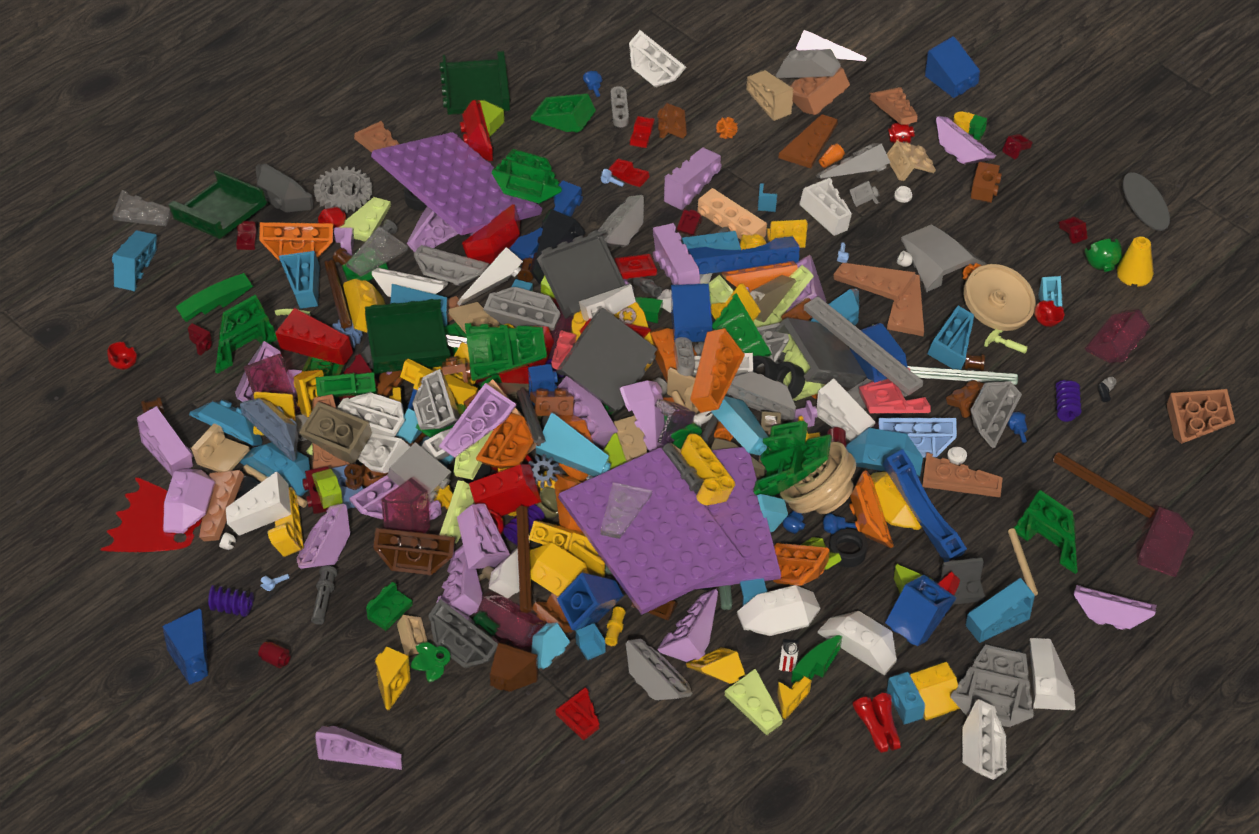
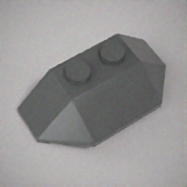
[256,163,313,212]
[428,599,499,668]

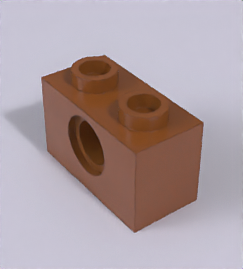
[971,162,1002,203]

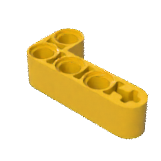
[681,434,735,506]
[268,487,304,557]

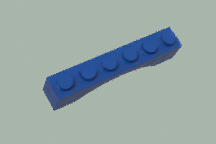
[510,180,583,267]
[688,236,800,275]
[883,449,967,562]

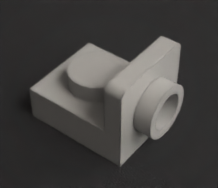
[849,181,880,207]

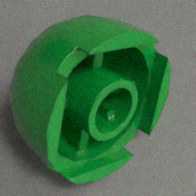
[1085,239,1122,272]

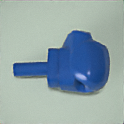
[583,71,602,97]
[1007,412,1027,443]
[783,511,806,534]
[823,514,856,535]

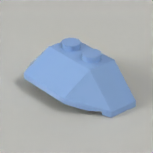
[879,418,957,458]

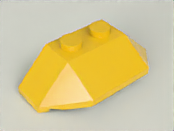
[343,279,385,333]
[871,472,922,530]
[530,542,589,597]

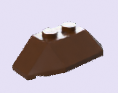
[373,528,455,575]

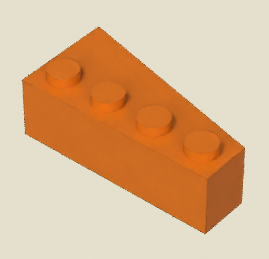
[690,328,745,413]

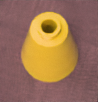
[1117,237,1154,287]

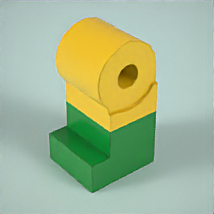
[953,111,987,141]

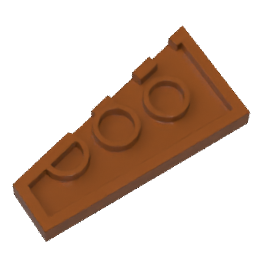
[779,114,838,168]

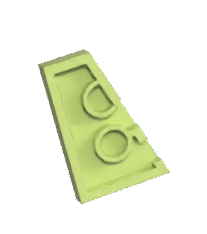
[338,197,391,242]
[772,265,814,319]
[454,430,493,480]
[439,481,475,544]
[725,669,782,735]

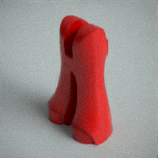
[853,693,901,753]

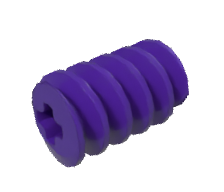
[1056,380,1082,422]
[503,505,544,546]
[208,585,254,617]

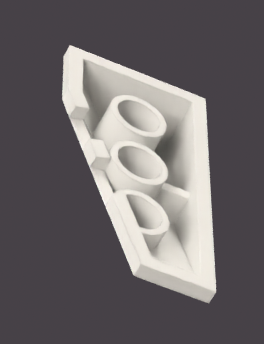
[457,247,523,306]

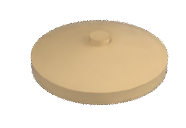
[964,264,1036,331]

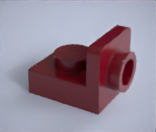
[1002,134,1033,159]
[677,210,702,236]
[1059,216,1088,244]
[236,221,257,250]
[188,323,212,356]

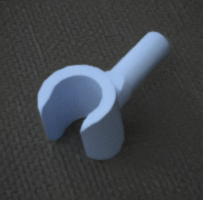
[601,169,624,187]
[837,243,849,263]
[260,574,289,591]

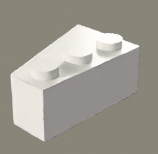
[800,178,852,236]
[816,378,875,441]
[226,471,291,535]

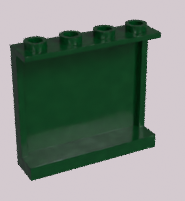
[440,51,510,115]
[168,170,267,239]
[365,299,450,374]

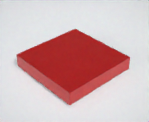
[614,254,657,279]

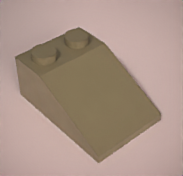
[299,402,372,464]

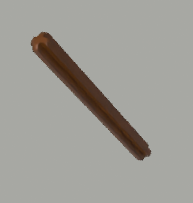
[324,260,351,329]
[1053,452,1156,518]
[516,505,532,614]

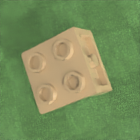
[887,141,936,181]
[448,302,499,333]
[667,368,699,415]
[191,424,250,472]

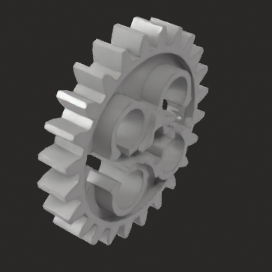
[314,166,372,213]

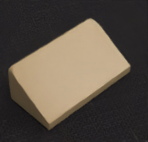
[397,615,428,656]

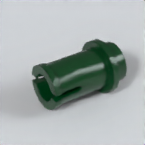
[473,611,500,636]

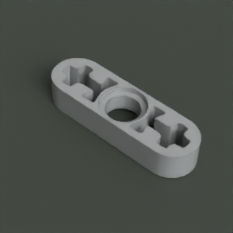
[611,86,629,127]
[674,337,695,376]

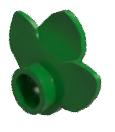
[670,423,702,450]
[411,642,450,682]

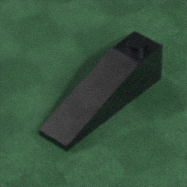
[530,209,585,285]

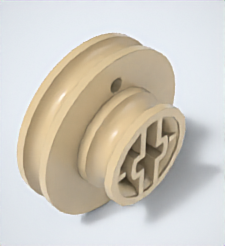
[780,442,856,514]

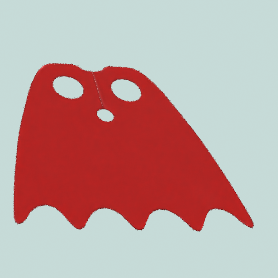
[100,478,202,552]

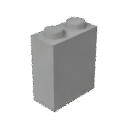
[387,442,451,506]

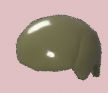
[535,487,558,518]

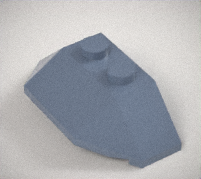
[240,398,298,461]

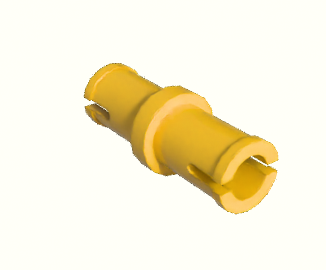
[605,607,626,646]

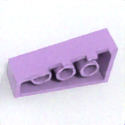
[664,148,722,210]
[653,223,700,285]
[557,376,618,450]

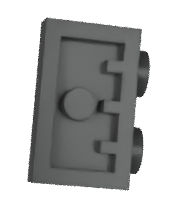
[940,558,985,605]

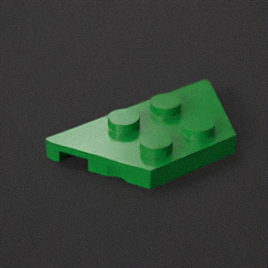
[712,293,772,357]

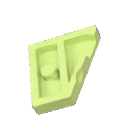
[709,275,734,305]

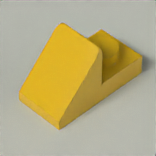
[777,676,811,719]

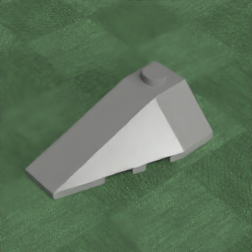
[816,143,890,178]

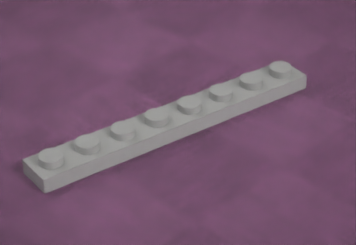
[804,296,923,395]

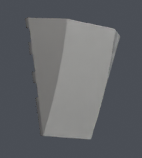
[901,224,987,292]
[951,644,1034,727]

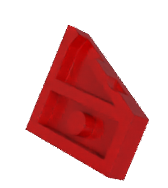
[556,687,599,740]

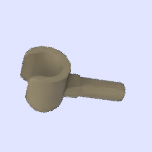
[478,566,494,581]

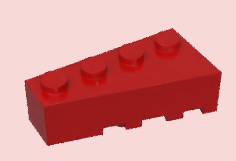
[275,308,353,365]

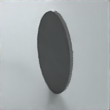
[1123,172,1170,231]

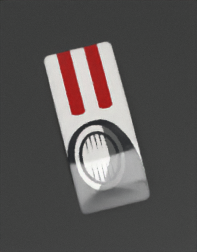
[779,639,799,672]

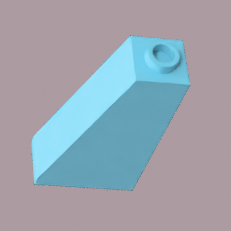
[711,396,768,456]
[536,413,611,477]

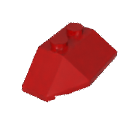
[460,100,493,161]
[462,204,520,265]

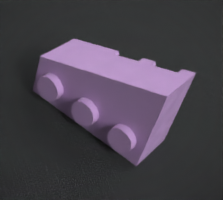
[137,406,193,476]
[457,504,510,569]

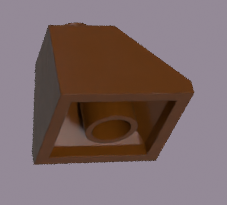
[490,643,538,692]

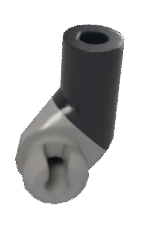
[1098,376,1117,402]

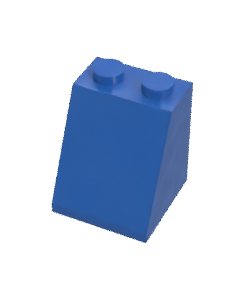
[925,36,980,98]
[671,284,712,343]
[850,323,907,383]
[557,572,623,630]
[885,575,956,646]
[162,608,208,685]

